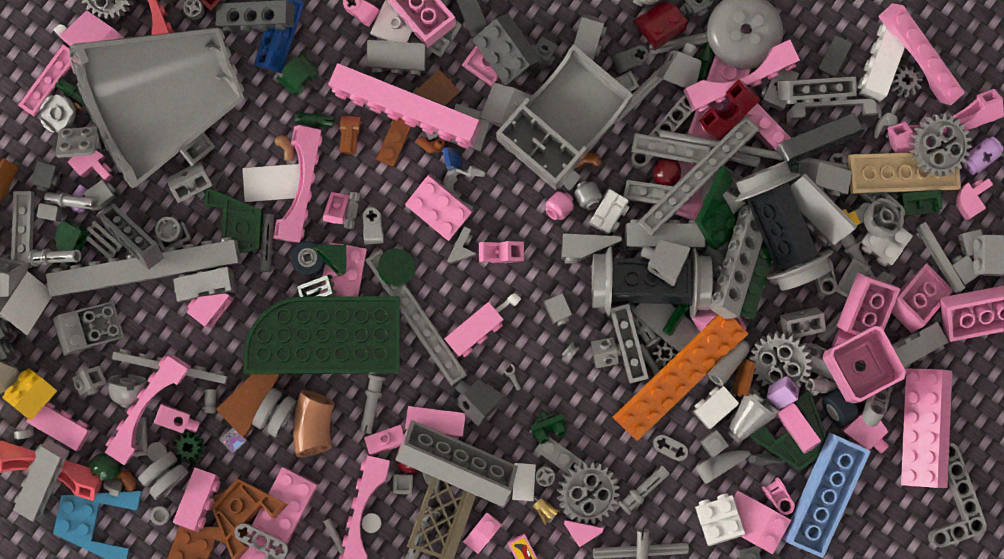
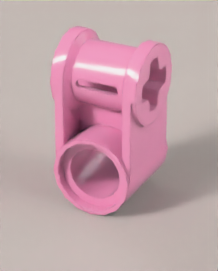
[343,0,380,27]
[761,477,795,515]

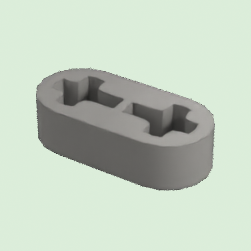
[653,435,688,461]

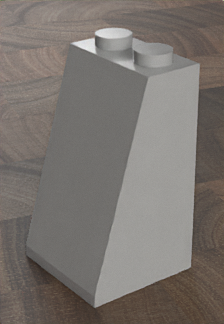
[973,235,1004,277]

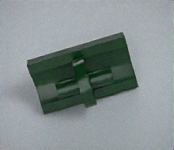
[530,410,566,444]

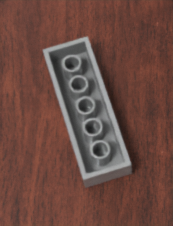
[395,420,518,507]

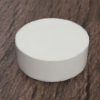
[362,513,381,533]

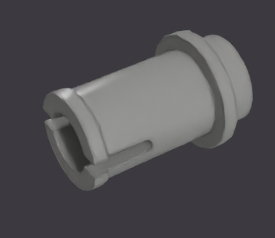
[202,390,218,413]

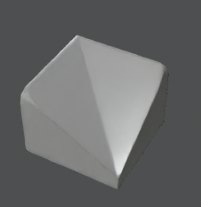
[37,203,62,223]

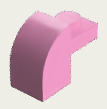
[68,150,114,182]
[956,178,993,220]
[479,241,524,263]

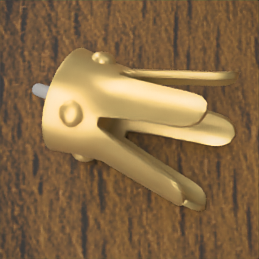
[532,496,560,524]

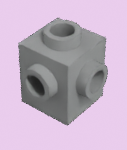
[591,337,621,368]
[72,366,106,396]

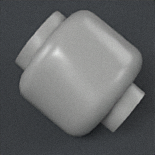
[574,181,603,210]

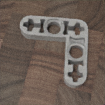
[234,523,288,559]

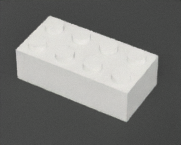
[857,24,905,102]

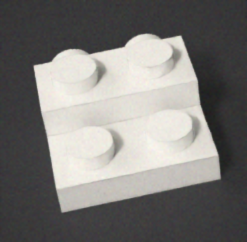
[859,228,913,267]
[695,494,746,546]

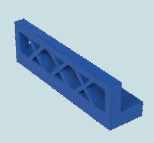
[254,0,305,74]

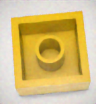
[2,368,57,421]

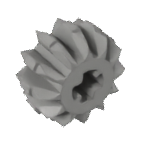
[891,65,922,98]

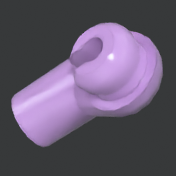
[71,185,87,214]

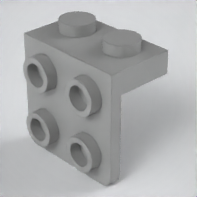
[55,126,102,158]

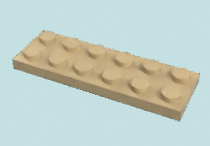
[848,151,961,194]

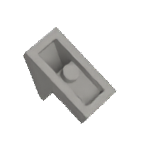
[447,227,477,264]

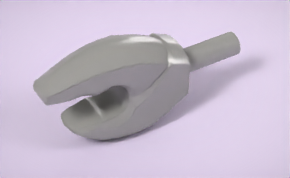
[874,102,899,139]

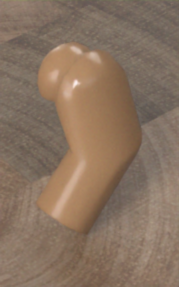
[275,135,294,162]

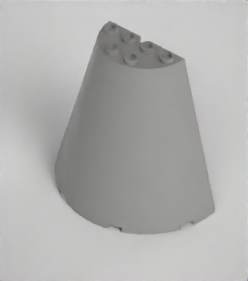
[69,28,244,188]

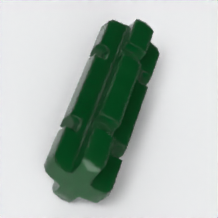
[663,304,690,336]

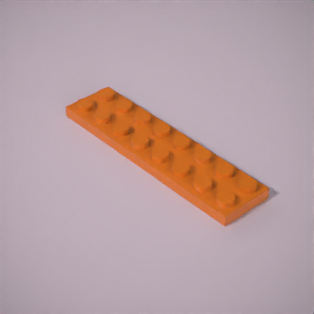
[613,315,748,441]

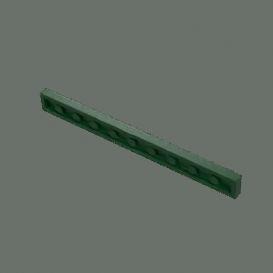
[740,136,799,321]

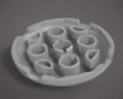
[707,0,783,69]

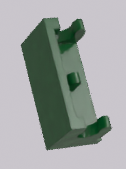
[899,190,942,216]

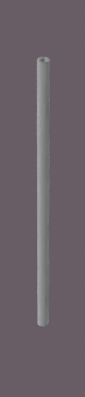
[659,130,848,170]

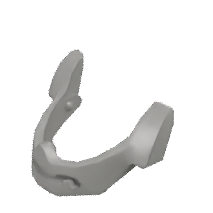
[443,166,485,210]

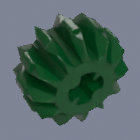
[173,431,206,464]

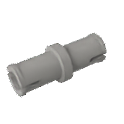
[805,378,839,393]

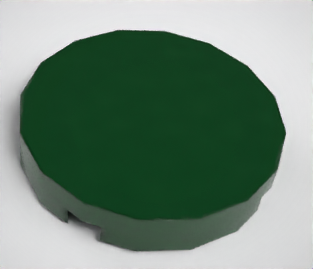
[377,248,416,287]

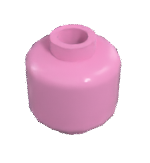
[546,192,574,220]

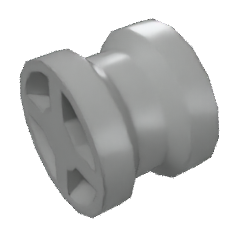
[183,0,205,20]
[535,467,555,486]

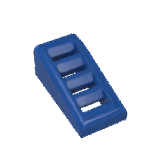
[442,147,462,172]

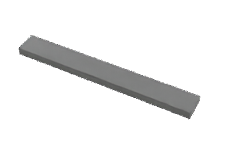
[638,116,760,236]
[365,249,467,386]

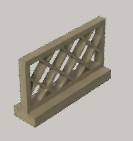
[407,476,476,559]

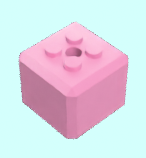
[823,326,906,403]

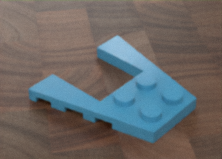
[53,491,142,559]

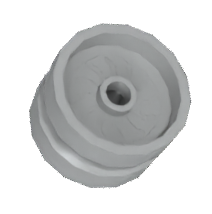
[252,388,297,438]
[138,451,189,500]

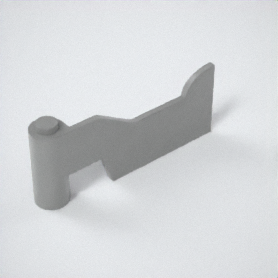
[632,303,750,386]

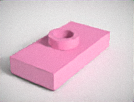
[364,425,404,456]

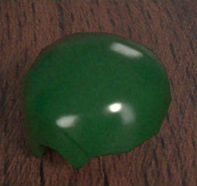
[89,453,121,480]

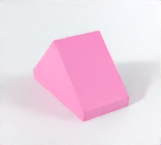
[564,519,603,547]

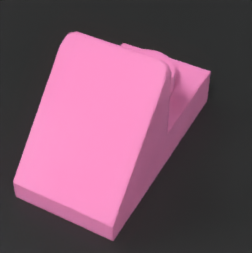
[323,192,349,224]

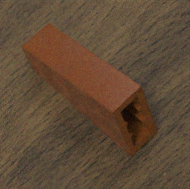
[216,374,282,437]

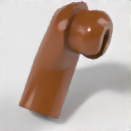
[416,136,445,153]
[575,152,601,169]
[113,470,137,491]

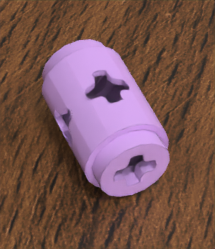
[962,136,1004,175]

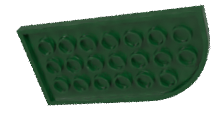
[243,296,400,375]

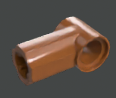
[340,116,361,154]

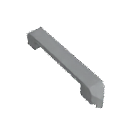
[786,99,882,123]

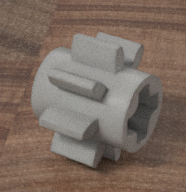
[652,342,677,366]

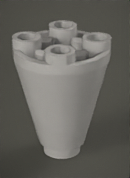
[727,387,779,442]

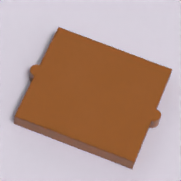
[415,69,460,106]
[732,359,756,397]

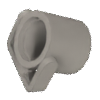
[155,217,191,251]

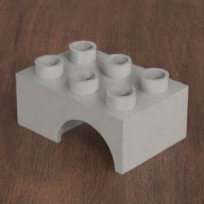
[496,44,633,190]

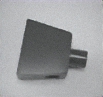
[455,380,504,427]

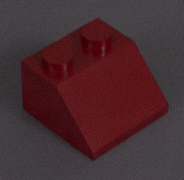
[633,1,687,50]

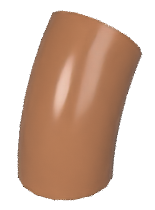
[293,390,335,457]

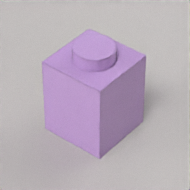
[767,375,799,410]

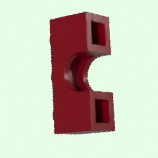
[699,79,761,141]

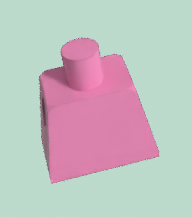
[154,403,200,433]
[841,409,889,454]

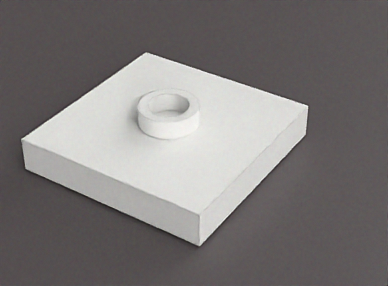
[370,0,413,43]

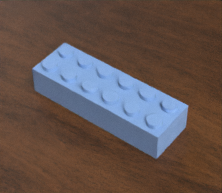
[782,432,871,558]

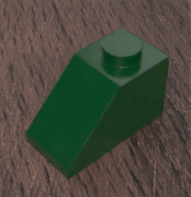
[55,221,90,265]

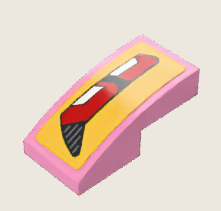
[507,533,537,559]

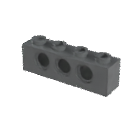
[216,0,294,33]
[99,204,164,270]

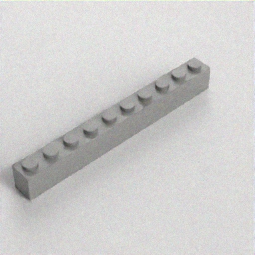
[46,237,241,297]

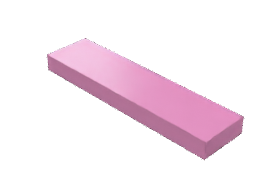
[18,44,72,117]

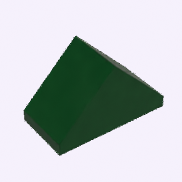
[312,244,346,276]

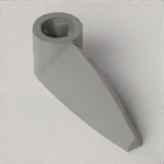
[695,451,751,484]

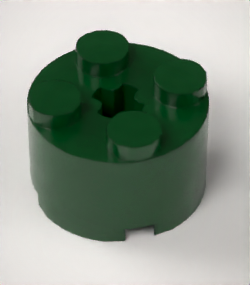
[276,51,319,95]

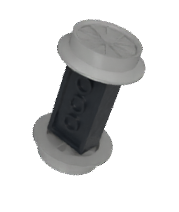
[734,161,833,291]
[592,246,713,318]

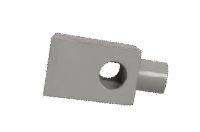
[657,43,701,88]
[640,240,690,286]

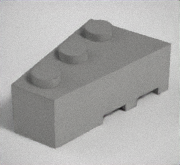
[574,14,607,60]
[173,266,237,303]
[892,322,949,369]

